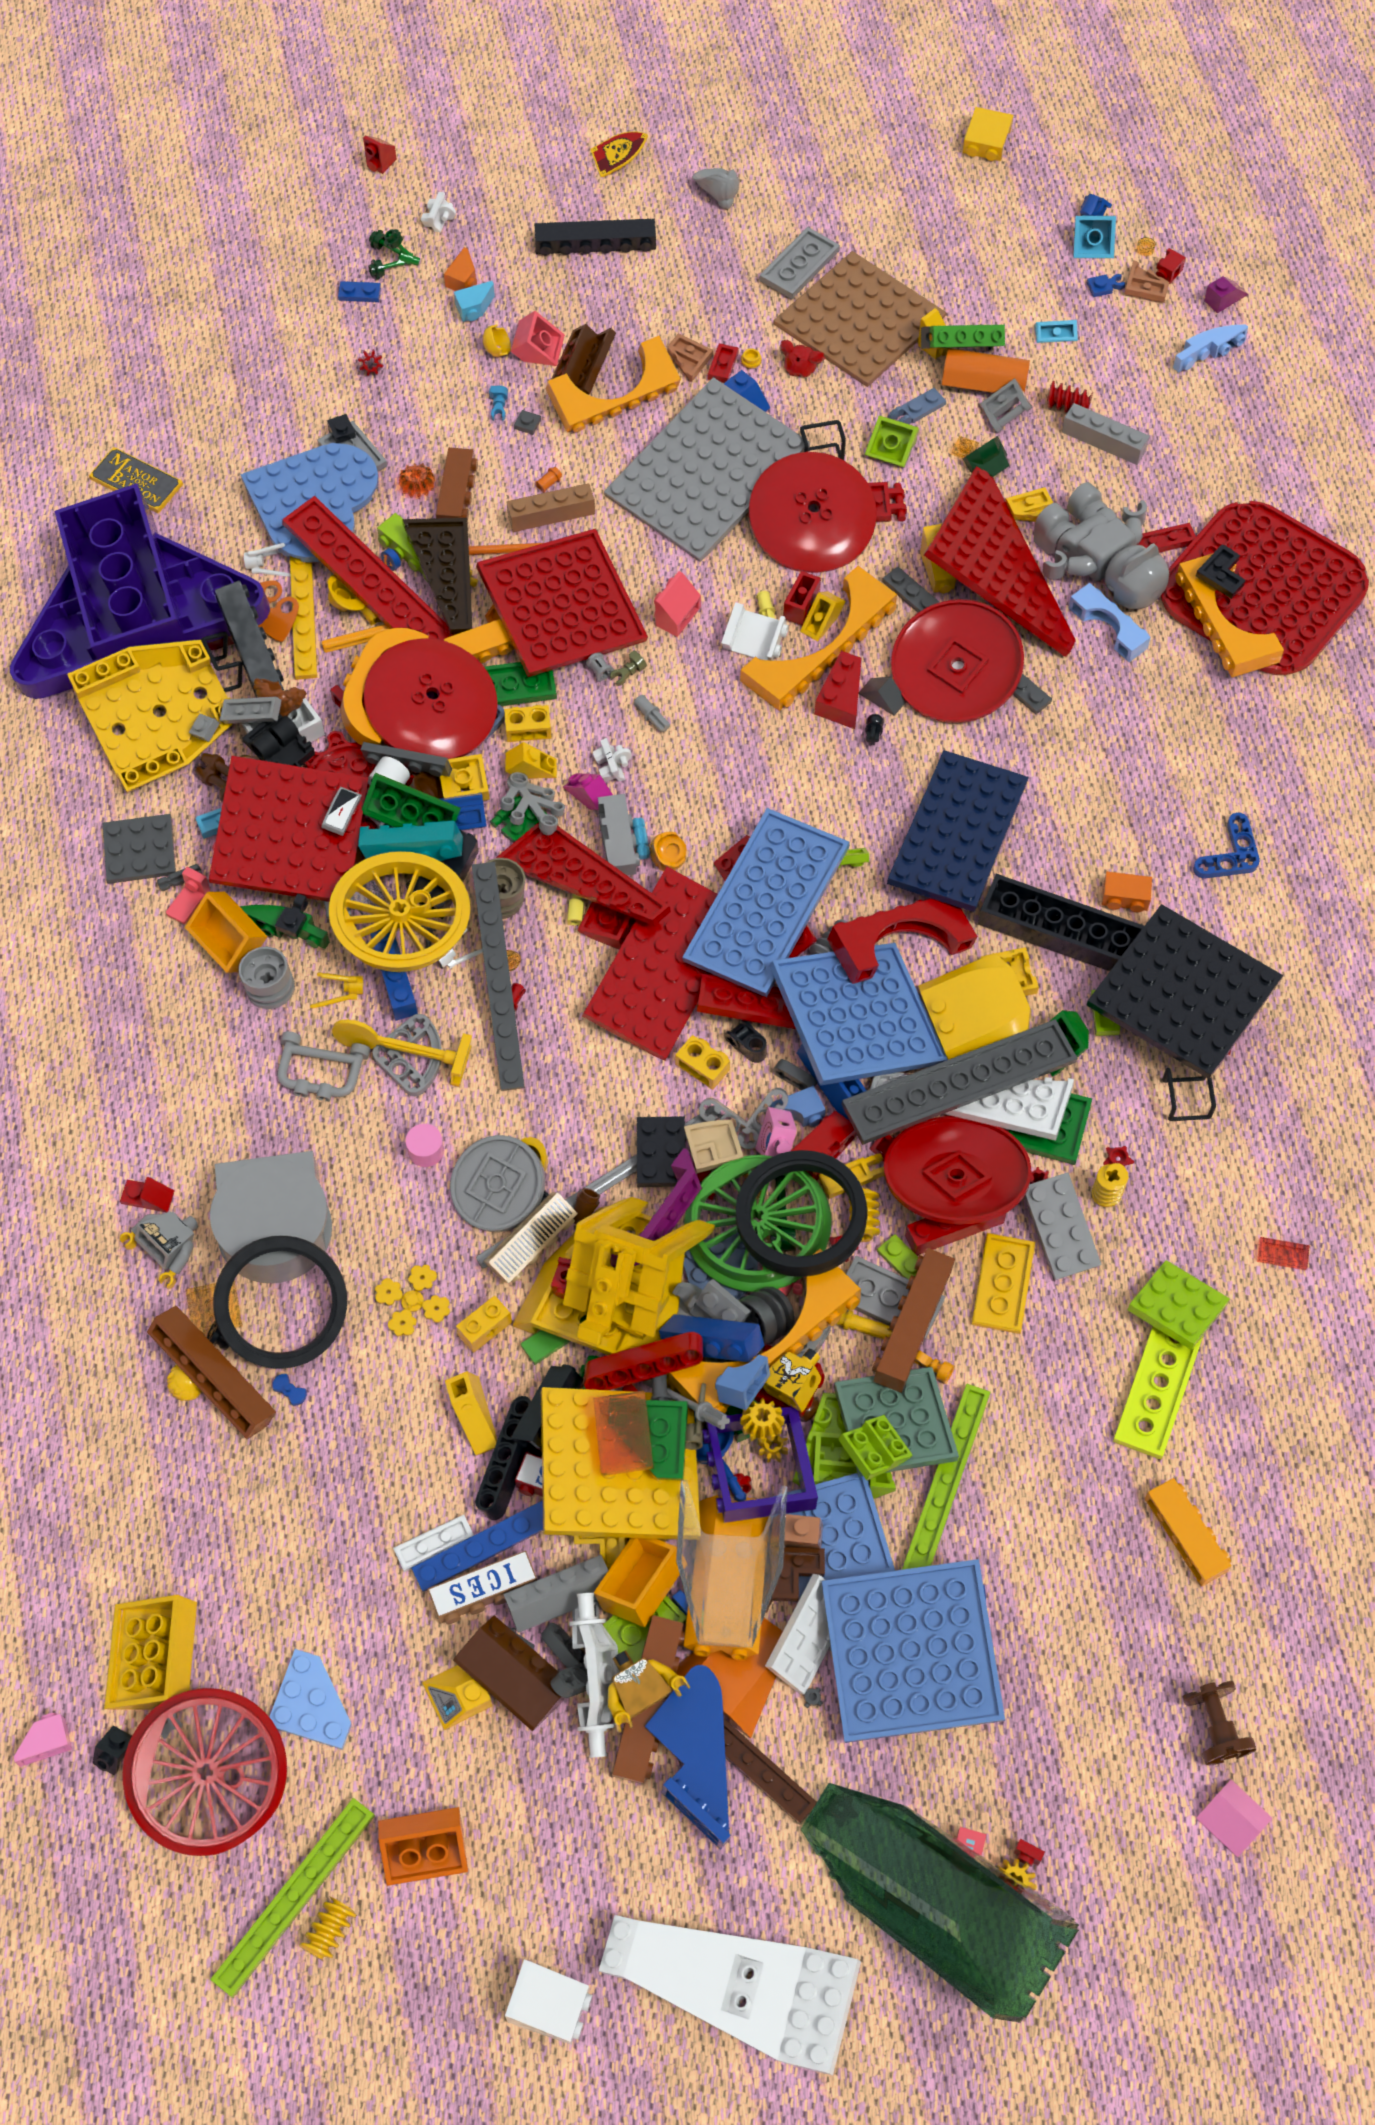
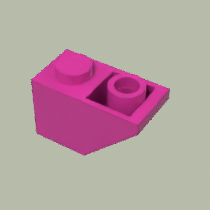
[563,773,613,810]

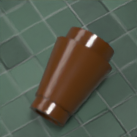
[573,1188,600,1225]

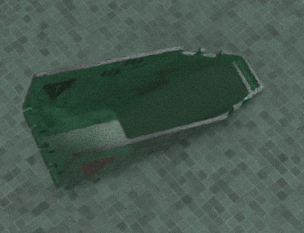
[801,1783,1079,2023]

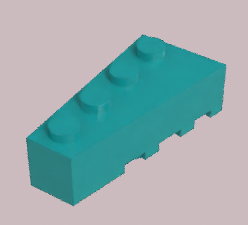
[358,821,463,861]

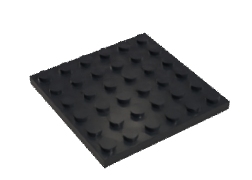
[1086,904,1283,1079]

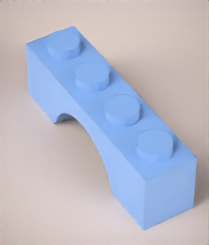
[1068,583,1151,662]

